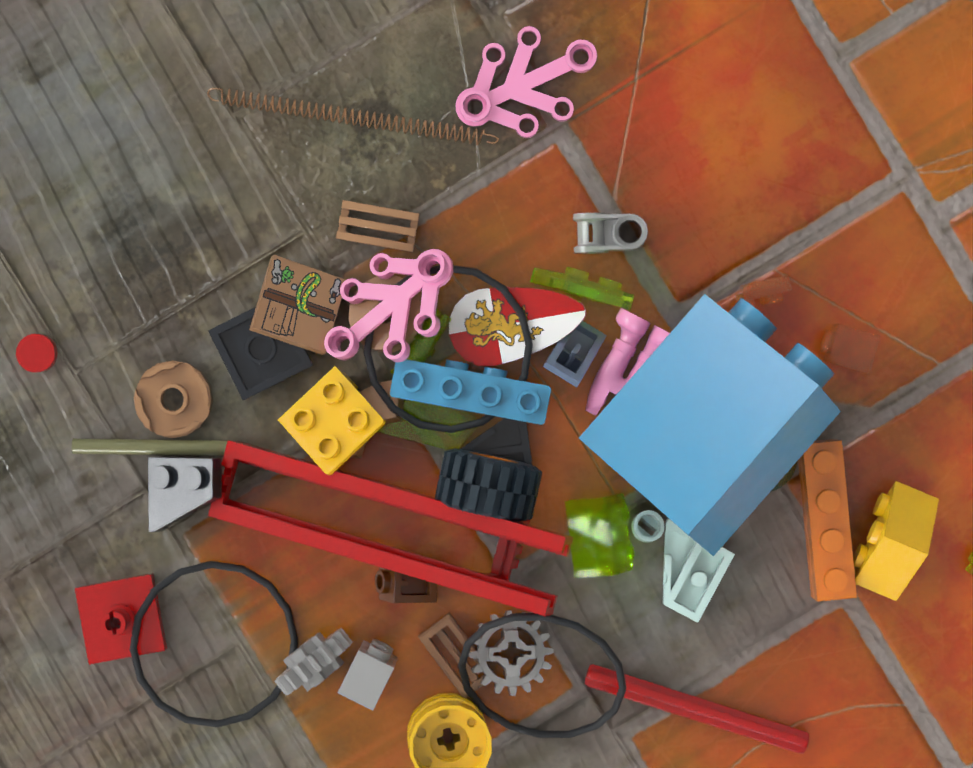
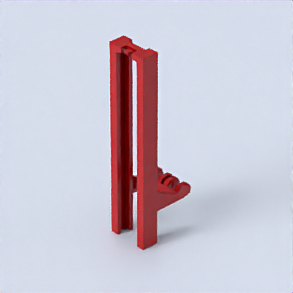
[208,440,573,616]

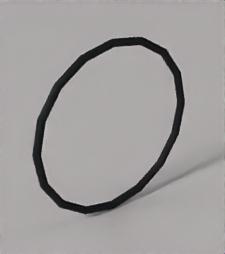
[363,265,533,433]
[130,561,298,728]
[458,613,627,738]

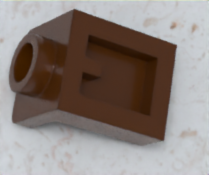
[375,567,437,603]

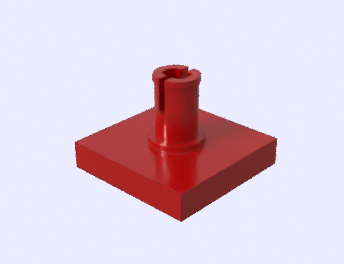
[75,573,167,665]

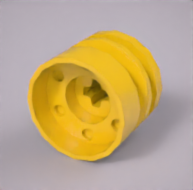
[407,693,492,768]

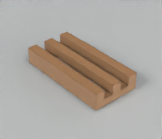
[336,200,420,253]
[418,612,496,699]

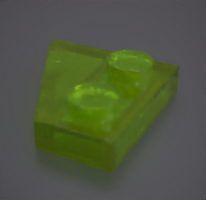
[378,399,477,450]

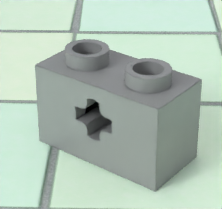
[337,639,398,711]

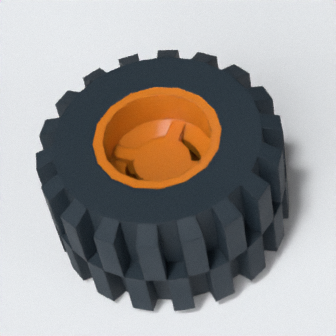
[435,449,542,522]

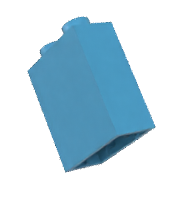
[579,294,841,556]

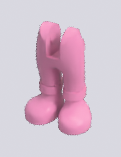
[585,308,670,416]

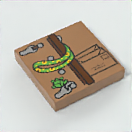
[249,255,345,355]

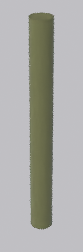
[72,438,228,456]

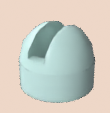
[631,510,665,543]

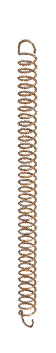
[207,88,499,145]

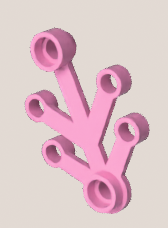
[456,26,597,138]
[324,249,453,362]

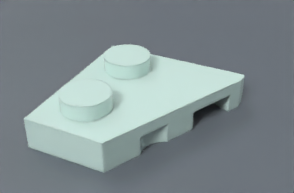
[662,518,735,623]

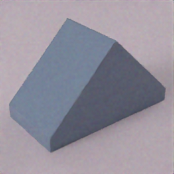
[542,321,607,387]

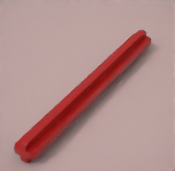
[585,664,809,754]

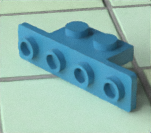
[390,359,551,425]

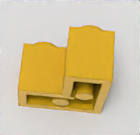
[853,481,939,601]

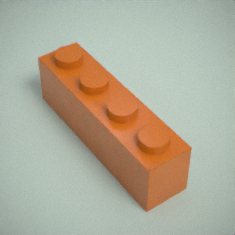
[798,439,857,602]

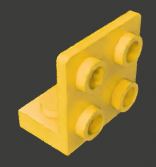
[278,366,385,475]

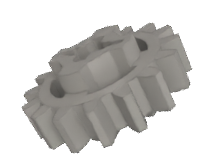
[468,610,554,696]
[274,628,353,696]

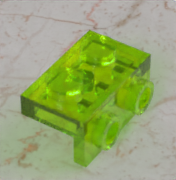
[565,493,635,578]

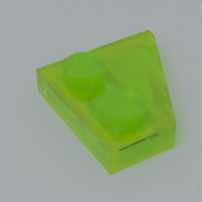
[530,267,635,310]

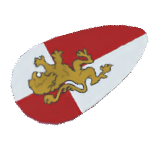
[449,287,586,366]

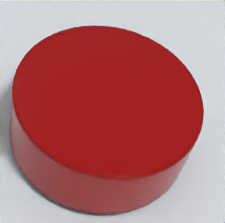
[16,334,57,373]

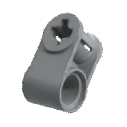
[573,213,648,254]

